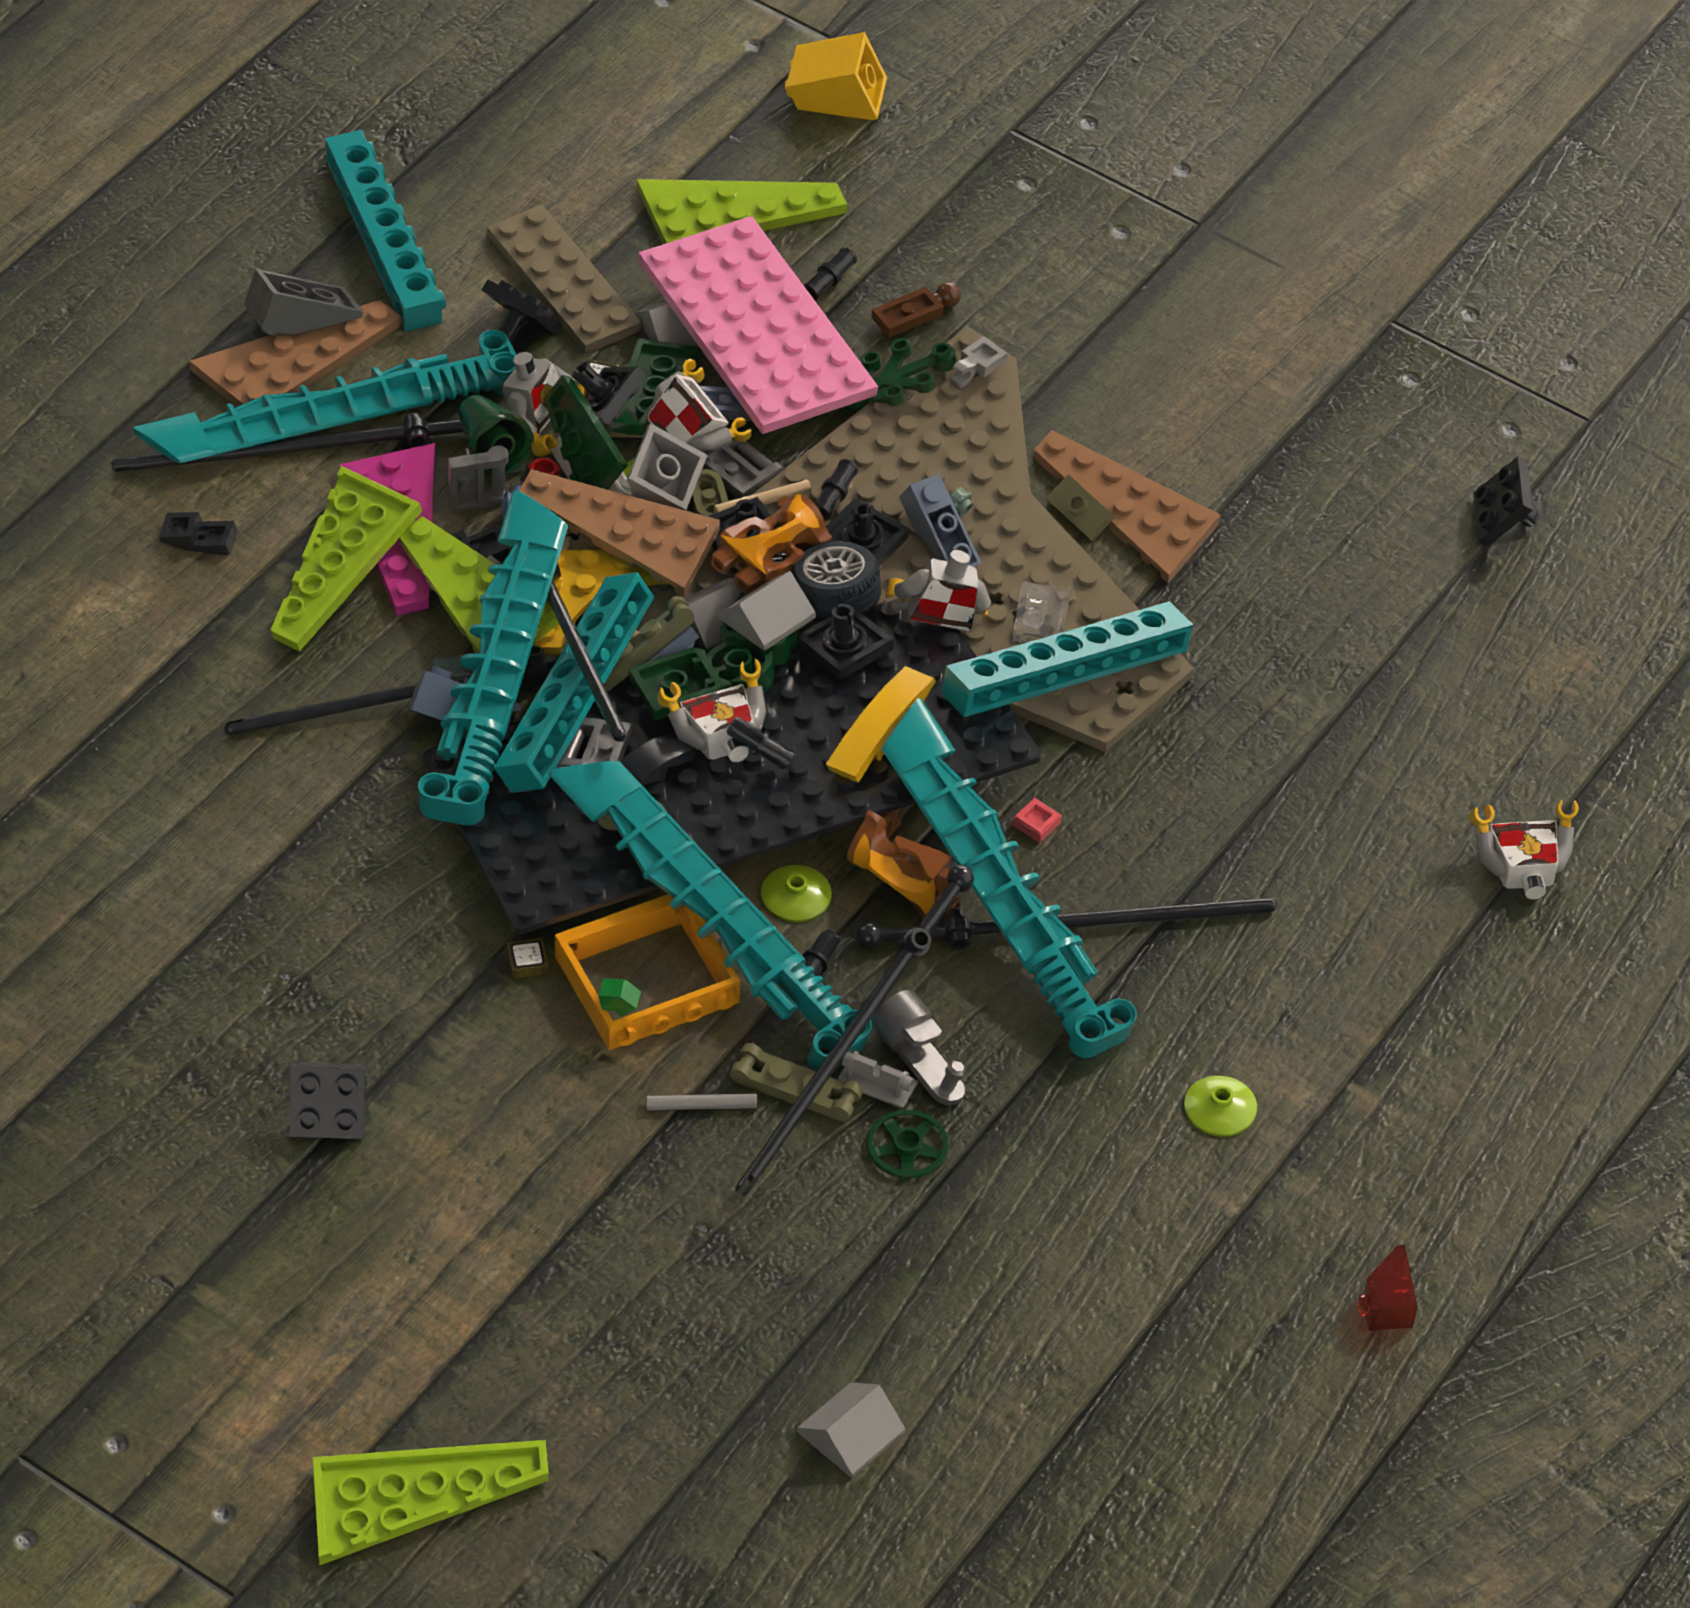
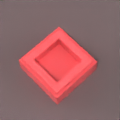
[1012,797,1062,843]

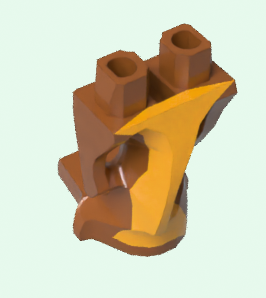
[711,494,832,594]
[847,809,962,919]

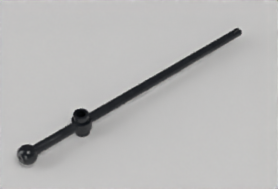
[111,413,463,472]
[547,562,626,742]
[224,646,560,735]
[735,865,975,1196]
[857,898,1277,950]

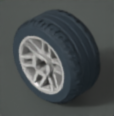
[791,541,881,622]

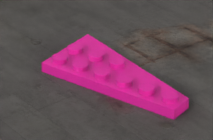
[339,443,435,616]

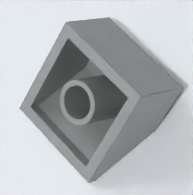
[626,423,707,511]

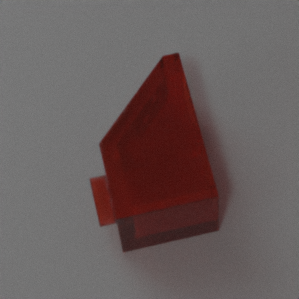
[1358,1245,1418,1331]

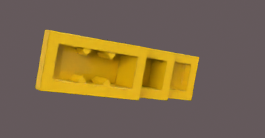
[826,666,936,783]

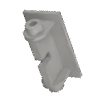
[838,1051,918,1109]

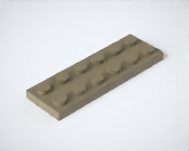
[487,205,641,354]

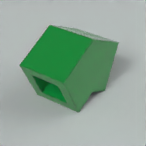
[598,978,641,1017]

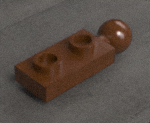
[871,282,961,338]

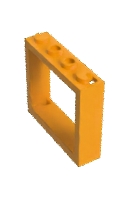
[555,894,741,1050]

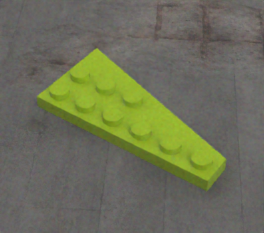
[637,179,847,244]
[270,466,422,652]
[399,516,559,654]
[313,1440,549,1565]

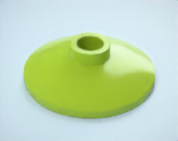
[761,865,832,923]
[1184,1076,1257,1137]

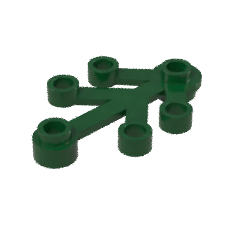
[844,338,958,410]

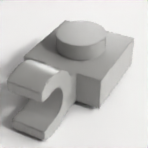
[951,336,1008,388]

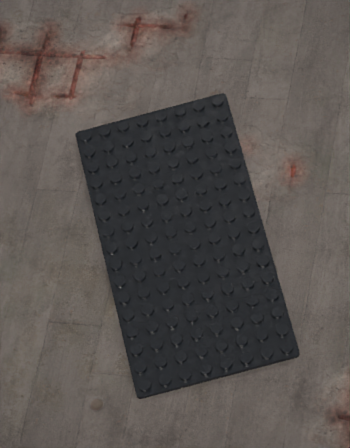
[423,598,1041,934]

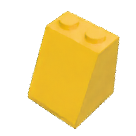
[785,32,887,120]

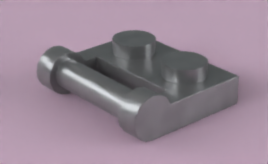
[702,431,785,499]
[448,446,508,514]
[556,717,632,768]

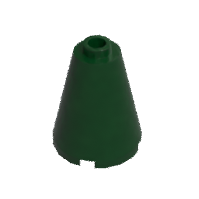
[458,395,534,475]

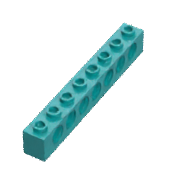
[325,130,446,332]
[494,572,654,793]
[941,601,1193,717]

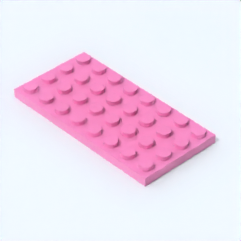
[638,216,878,434]

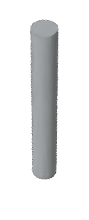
[646,1094,757,1110]

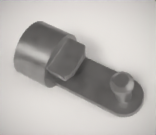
[871,990,966,1105]

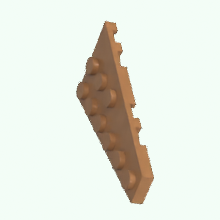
[189,300,402,407]
[1033,430,1221,584]
[519,469,720,597]

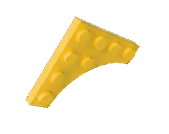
[533,550,669,656]

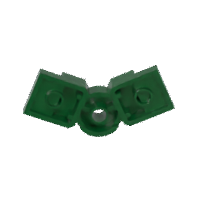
[629,587,809,721]

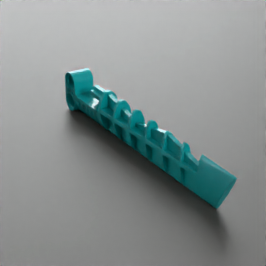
[133,330,516,463]
[418,490,568,825]
[882,698,1137,1058]
[549,761,872,1071]

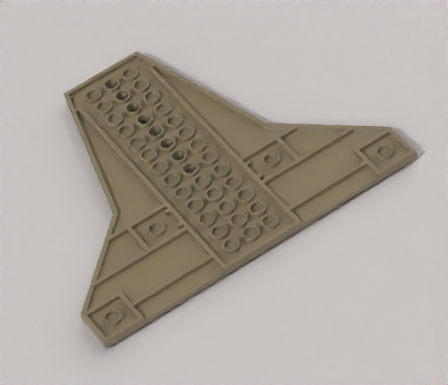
[639,326,1194,752]

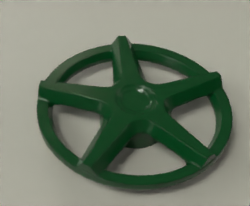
[866,1110,949,1181]

